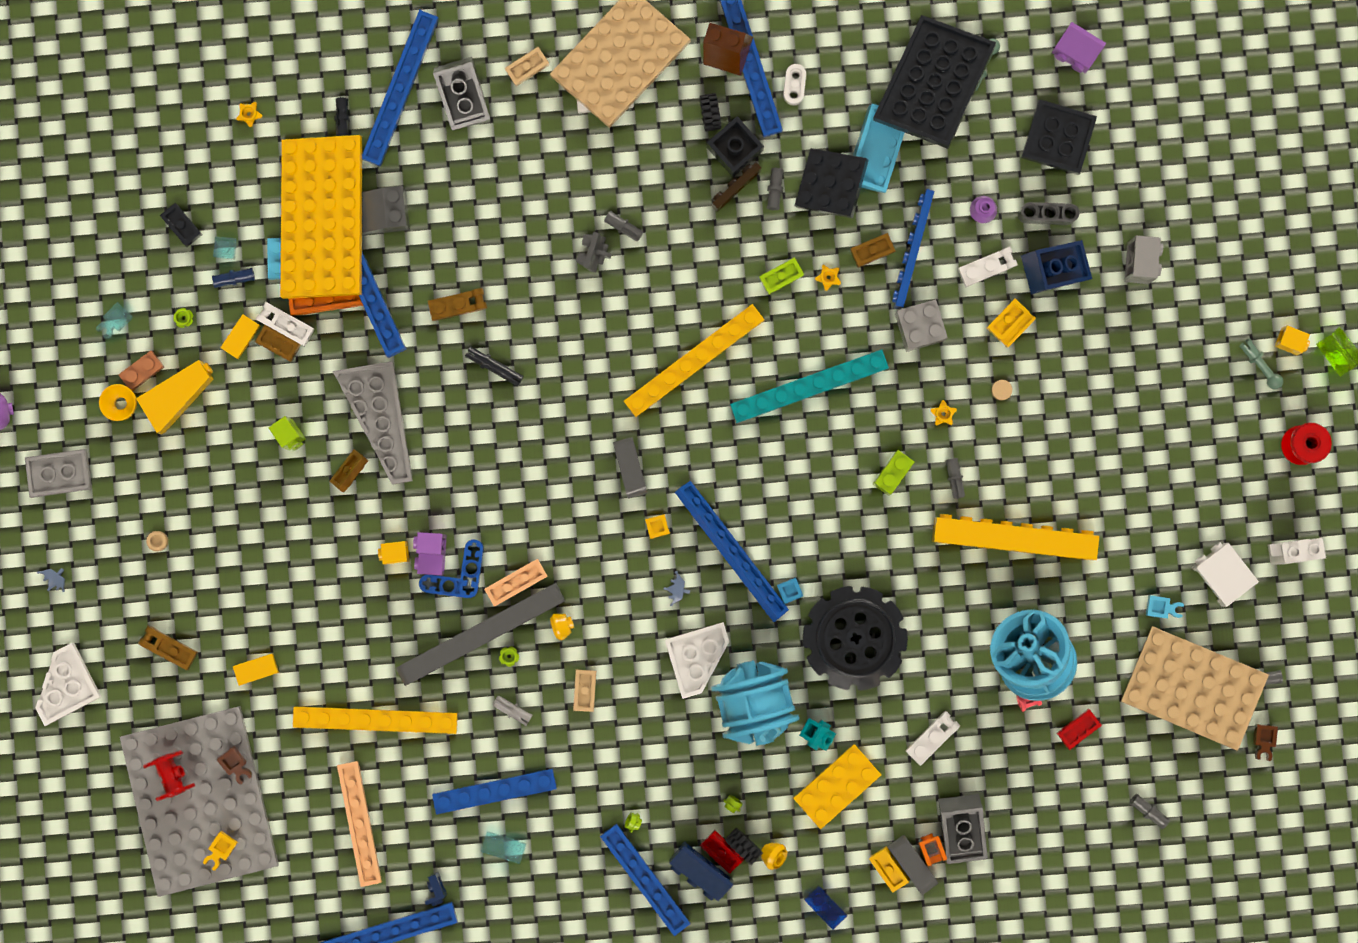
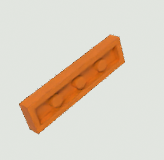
[288,295,363,316]

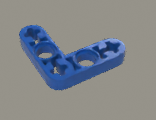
[419,539,484,598]

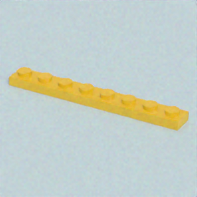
[624,304,764,417]
[293,706,458,734]

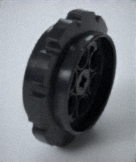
[802,586,908,691]

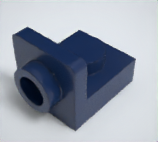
[424,872,447,906]

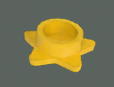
[236,102,262,127]
[815,265,841,291]
[930,400,957,425]

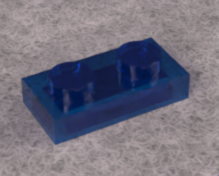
[804,885,848,930]

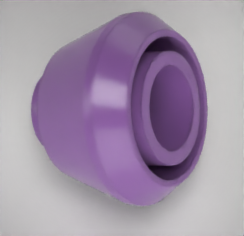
[970,196,997,223]

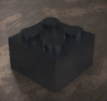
[707,116,764,177]

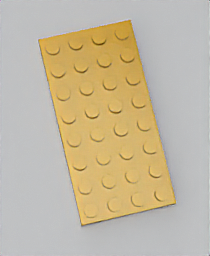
[280,135,362,299]

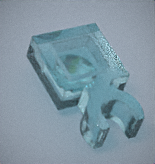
[96,302,133,339]

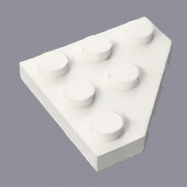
[665,622,729,699]
[35,643,102,726]

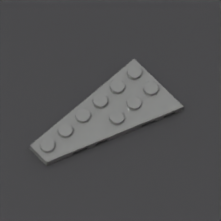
[332,361,413,485]

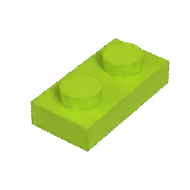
[759,257,804,295]

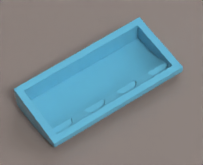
[853,103,904,193]

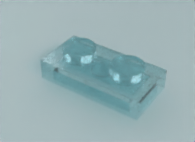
[481,831,527,864]

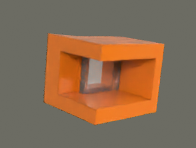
[918,833,947,866]

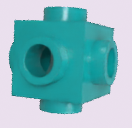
[799,718,836,751]

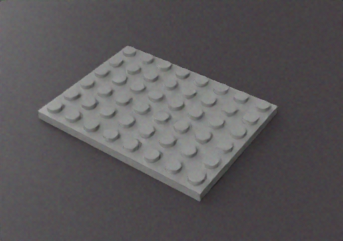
[120,706,279,897]

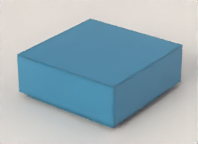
[777,577,803,604]

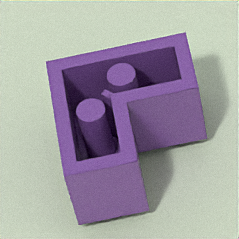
[413,532,447,575]

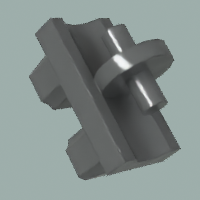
[576,232,612,273]

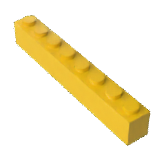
[932,514,1099,560]

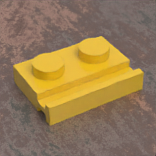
[986,298,1036,348]

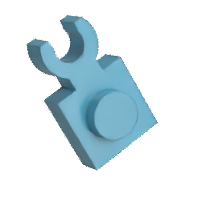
[1146,595,1184,619]

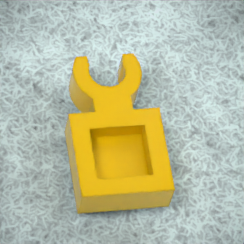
[203,831,238,871]

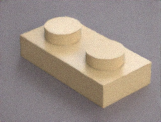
[505,47,549,87]
[573,669,597,712]

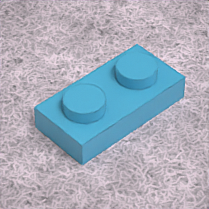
[267,238,281,280]

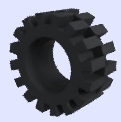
[699,93,721,132]
[725,827,763,865]

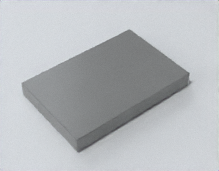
[25,449,92,498]

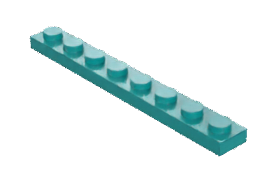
[730,349,889,423]

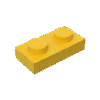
[869,846,910,892]

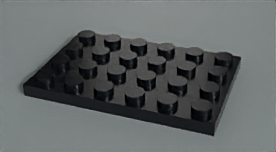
[873,15,996,149]

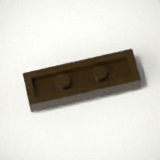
[712,162,762,212]

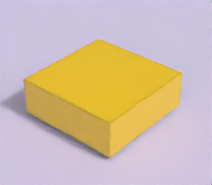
[645,514,670,539]

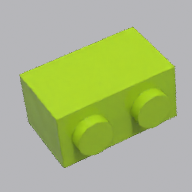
[268,416,306,451]
[873,450,915,496]

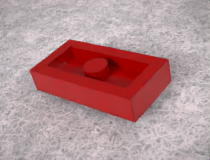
[700,830,744,874]

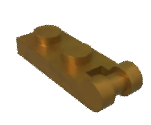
[428,288,487,321]
[138,625,198,670]

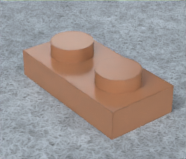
[118,351,165,391]

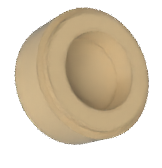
[991,380,1012,401]
[146,531,168,552]

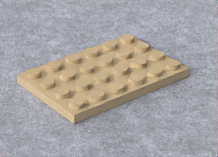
[550,0,691,128]
[1121,626,1269,751]

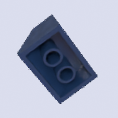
[669,841,734,901]

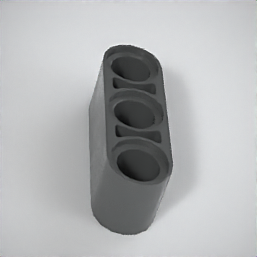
[1018,202,1080,225]
[613,437,647,499]
[887,835,939,895]

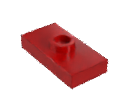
[1056,709,1102,750]

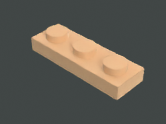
[484,559,548,607]

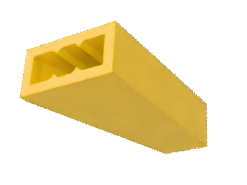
[136,360,214,434]

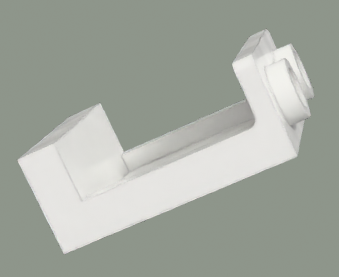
[1268,538,1326,565]
[1192,542,1259,607]

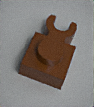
[1253,724,1278,761]
[217,746,252,785]

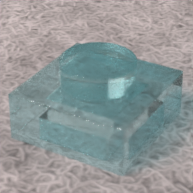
[213,237,237,260]

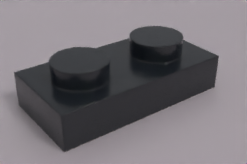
[160,203,203,247]

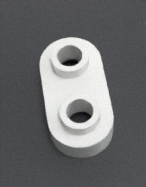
[783,64,806,105]

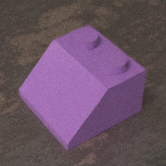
[1052,22,1106,74]

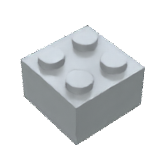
[1124,235,1163,284]
[895,299,948,352]

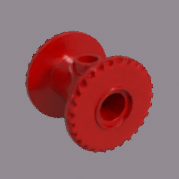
[1281,423,1332,465]
[143,750,195,801]

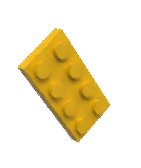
[793,744,881,830]

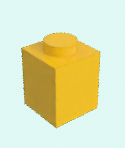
[1274,325,1310,355]
[378,541,410,565]

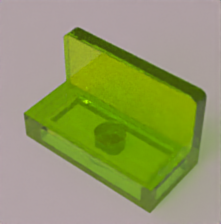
[1316,327,1358,376]

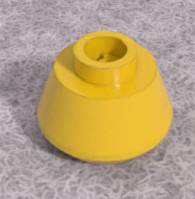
[550,614,574,641]
[761,843,787,870]

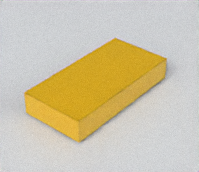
[220,314,261,359]
[233,653,279,686]

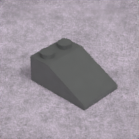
[433,57,490,131]
[362,186,410,235]
[938,794,988,864]

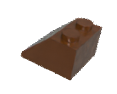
[703,22,753,76]

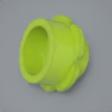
[173,308,193,328]
[499,646,519,667]
[724,795,743,813]
[624,812,642,832]

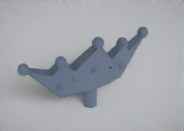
[37,568,65,592]
[663,571,690,606]

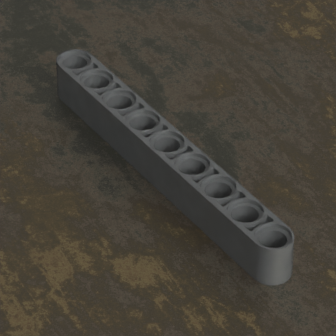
[396,583,566,686]

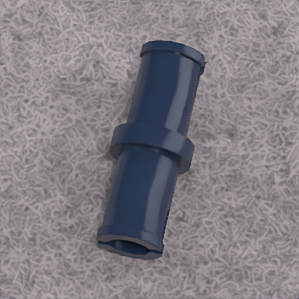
[212,268,255,288]

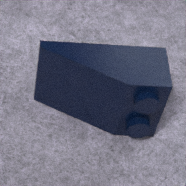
[1021,240,1092,295]

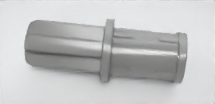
[493,696,533,726]

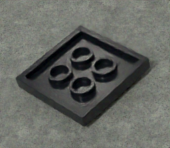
[1021,99,1097,175]
[795,148,869,218]

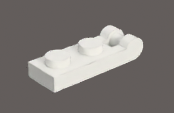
[958,247,1018,288]
[256,302,315,347]
[905,711,961,766]

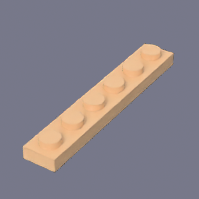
[337,761,382,887]

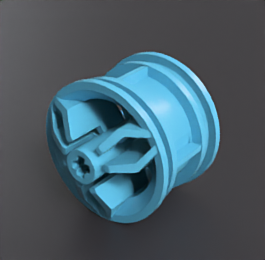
[990,610,1077,701]
[711,660,800,746]

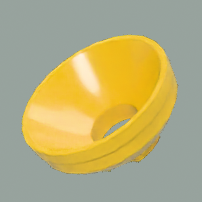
[99,384,137,421]

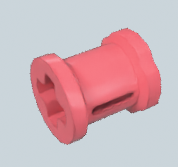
[1016,695,1042,712]

